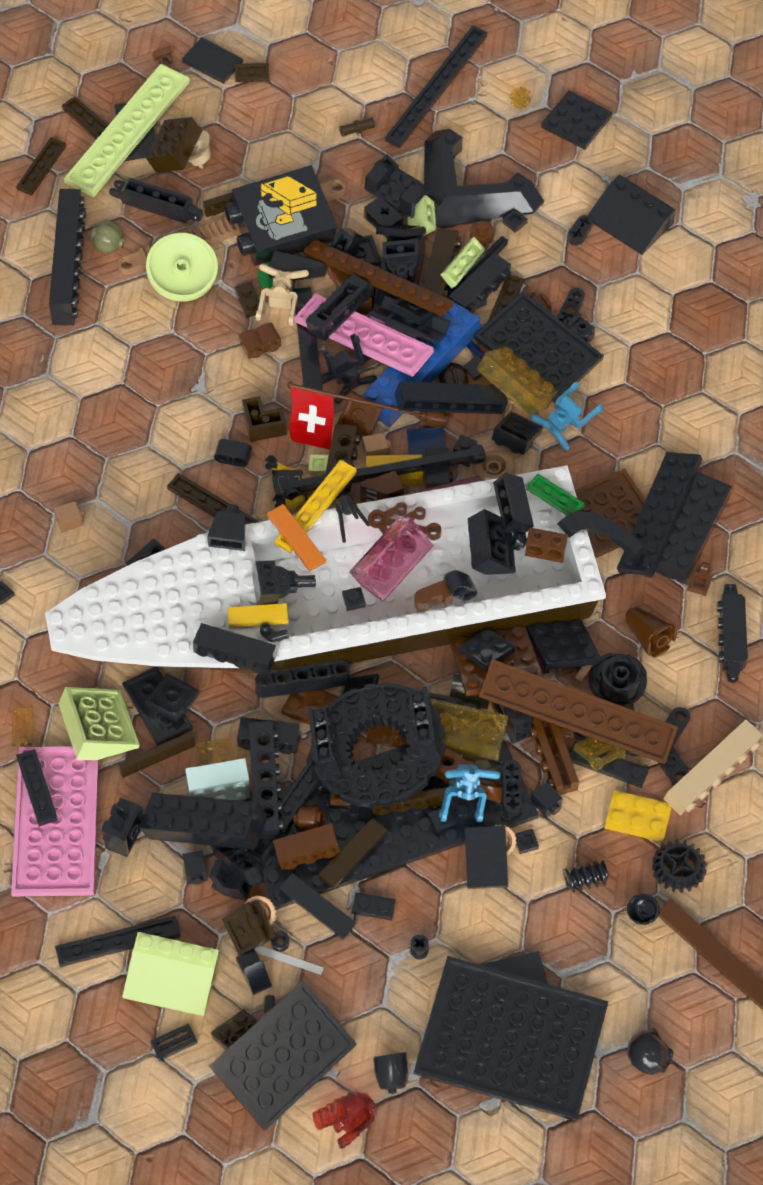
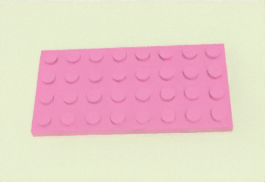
[11,746,99,897]

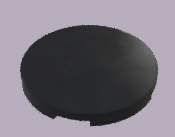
[589,653,647,704]

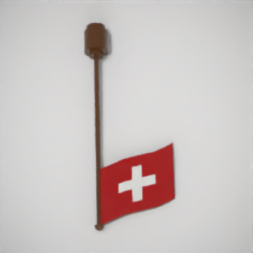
[287,381,448,450]

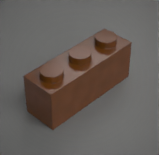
[273,823,340,870]

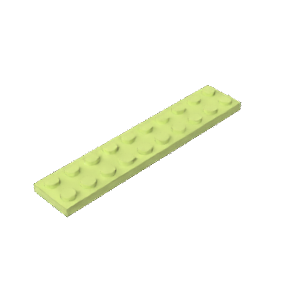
[64,64,190,198]

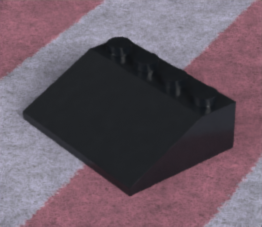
[587,174,676,255]

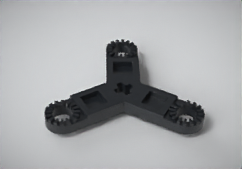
[611,707,690,785]

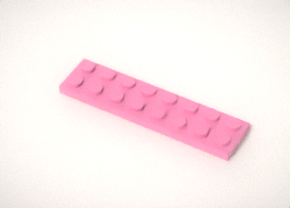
[294,293,434,377]

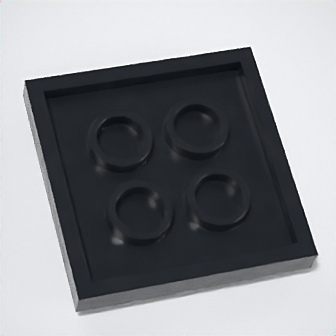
[541,91,613,150]
[527,620,602,670]

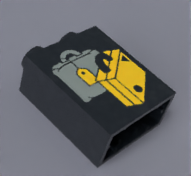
[224,165,337,266]

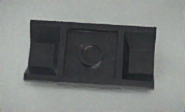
[364,162,434,218]
[369,294,451,346]

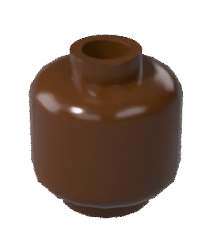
[294,805,325,832]

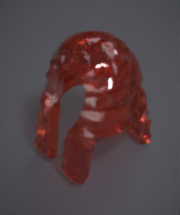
[313,1092,377,1149]

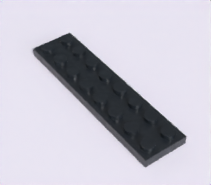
[617,452,702,576]

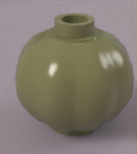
[91,221,125,254]

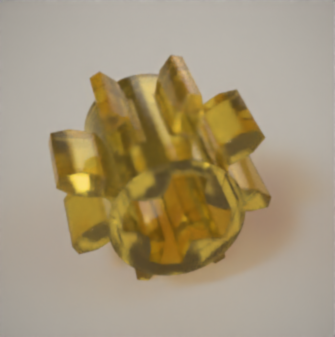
[510,87,531,109]

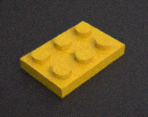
[605,790,671,842]

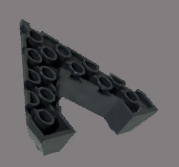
[424,129,544,229]

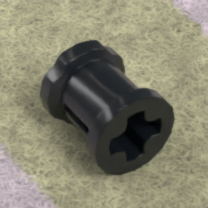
[410,935,429,960]

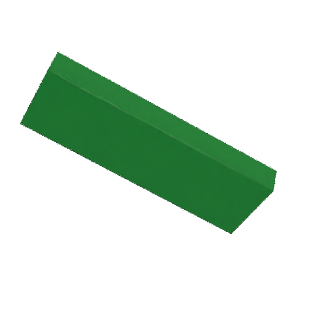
[526,474,585,516]

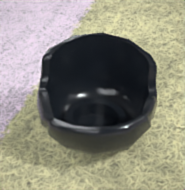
[627,894,660,925]

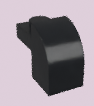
[209,859,253,900]

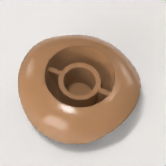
[472,451,515,481]

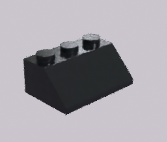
[467,509,516,575]

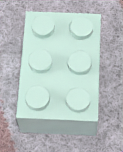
[185,758,250,801]

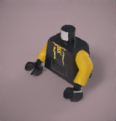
[265,455,307,510]

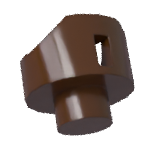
[470,221,494,245]

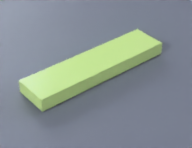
[441,237,485,288]

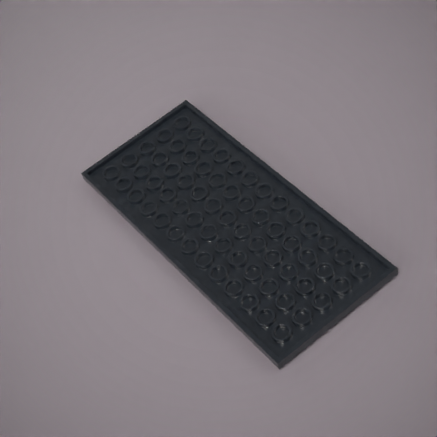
[243,715,538,910]

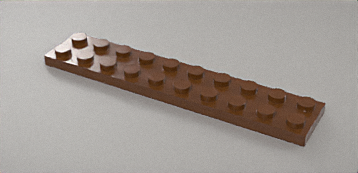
[478,659,678,764]

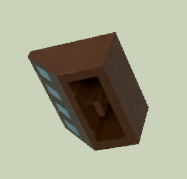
[360,471,404,503]

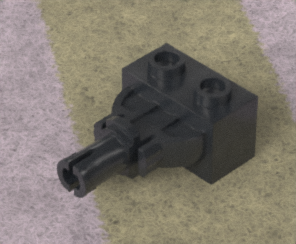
[382,239,422,281]
[252,560,316,605]

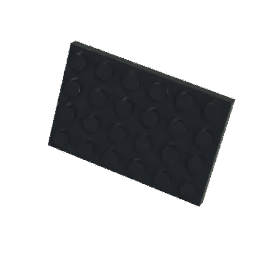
[474,292,604,403]
[209,981,357,1131]

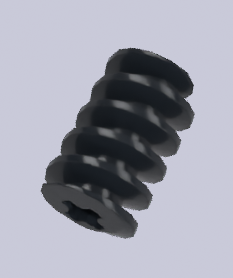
[563,860,608,893]

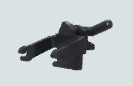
[322,333,377,404]

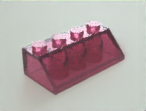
[349,516,434,601]

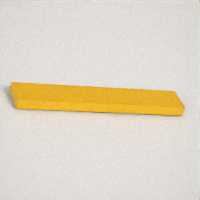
[274,460,357,554]

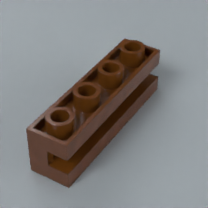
[530,718,579,795]

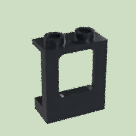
[492,702,532,744]

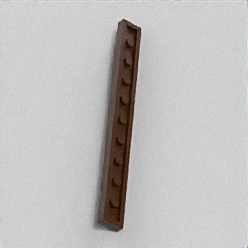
[304,239,453,316]

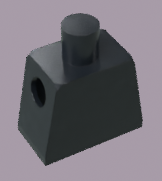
[207,505,246,551]

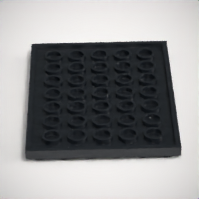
[413,956,609,1121]

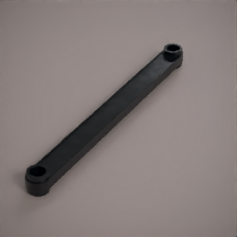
[283,444,486,497]

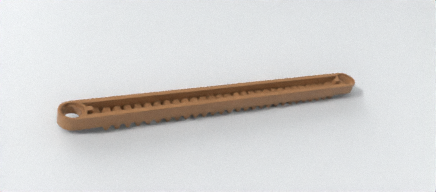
[118,179,346,275]

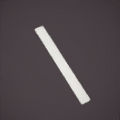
[255,946,324,975]

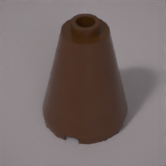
[625,607,677,657]

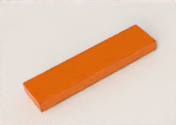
[267,504,326,572]

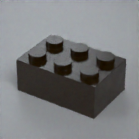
[146,117,202,173]

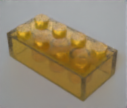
[476,346,558,415]
[431,699,508,761]

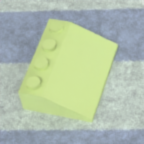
[59,687,140,760]
[122,932,219,1016]

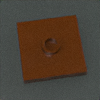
[337,391,383,438]

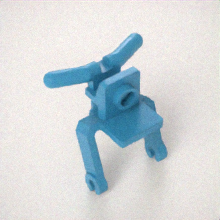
[531,382,604,451]
[439,764,500,822]

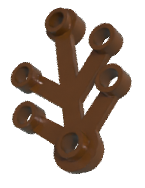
[368,502,442,552]

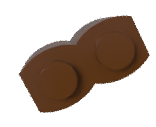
[239,323,281,359]

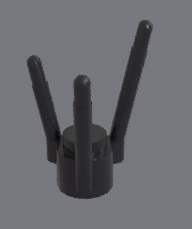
[336,495,370,543]

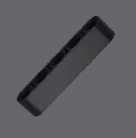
[255,661,350,698]

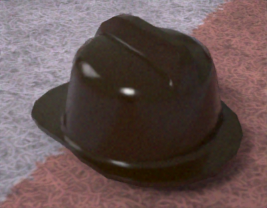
[438,363,469,384]

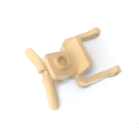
[256,264,309,326]

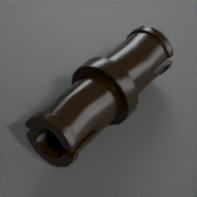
[339,117,375,137]

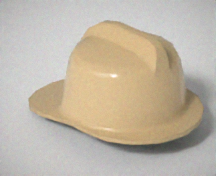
[188,131,211,169]

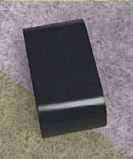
[214,439,252,467]
[444,570,478,601]

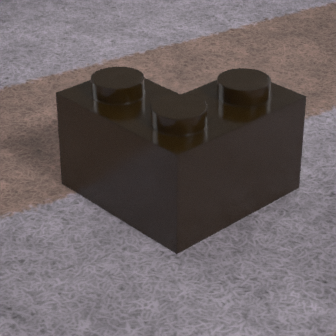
[242,396,286,442]

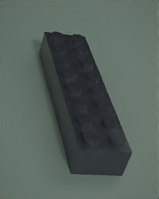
[49,189,87,326]

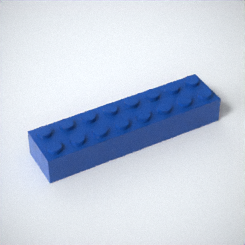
[362,301,481,428]

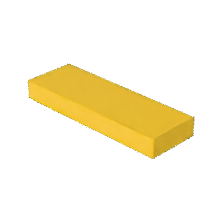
[227,603,288,628]

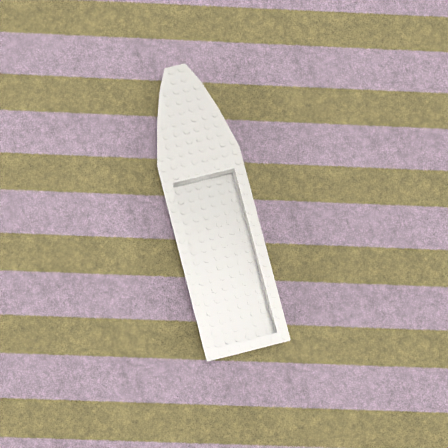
[45,465,606,673]

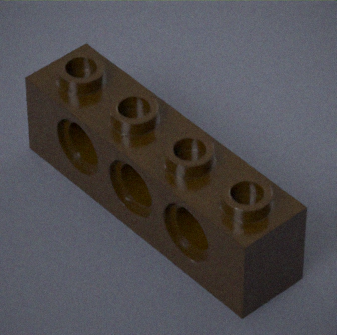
[325,424,361,498]

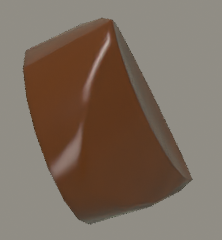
[477,778,502,803]

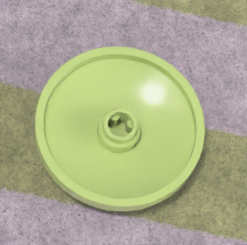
[146,233,218,301]

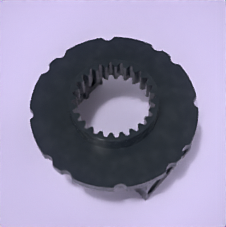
[308,683,446,808]

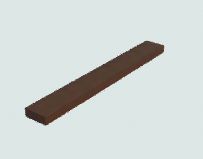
[658,899,763,1010]

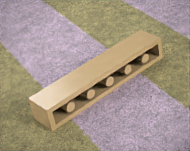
[664,720,763,816]

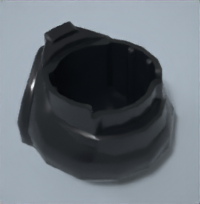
[628,1028,673,1075]

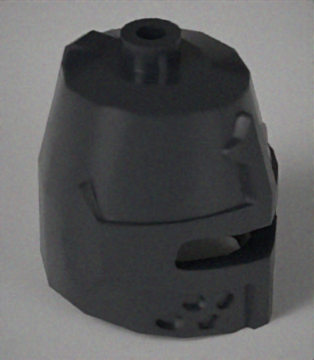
[373,1052,409,1094]

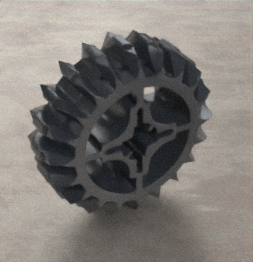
[652,839,707,893]

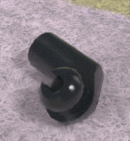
[260,623,289,642]

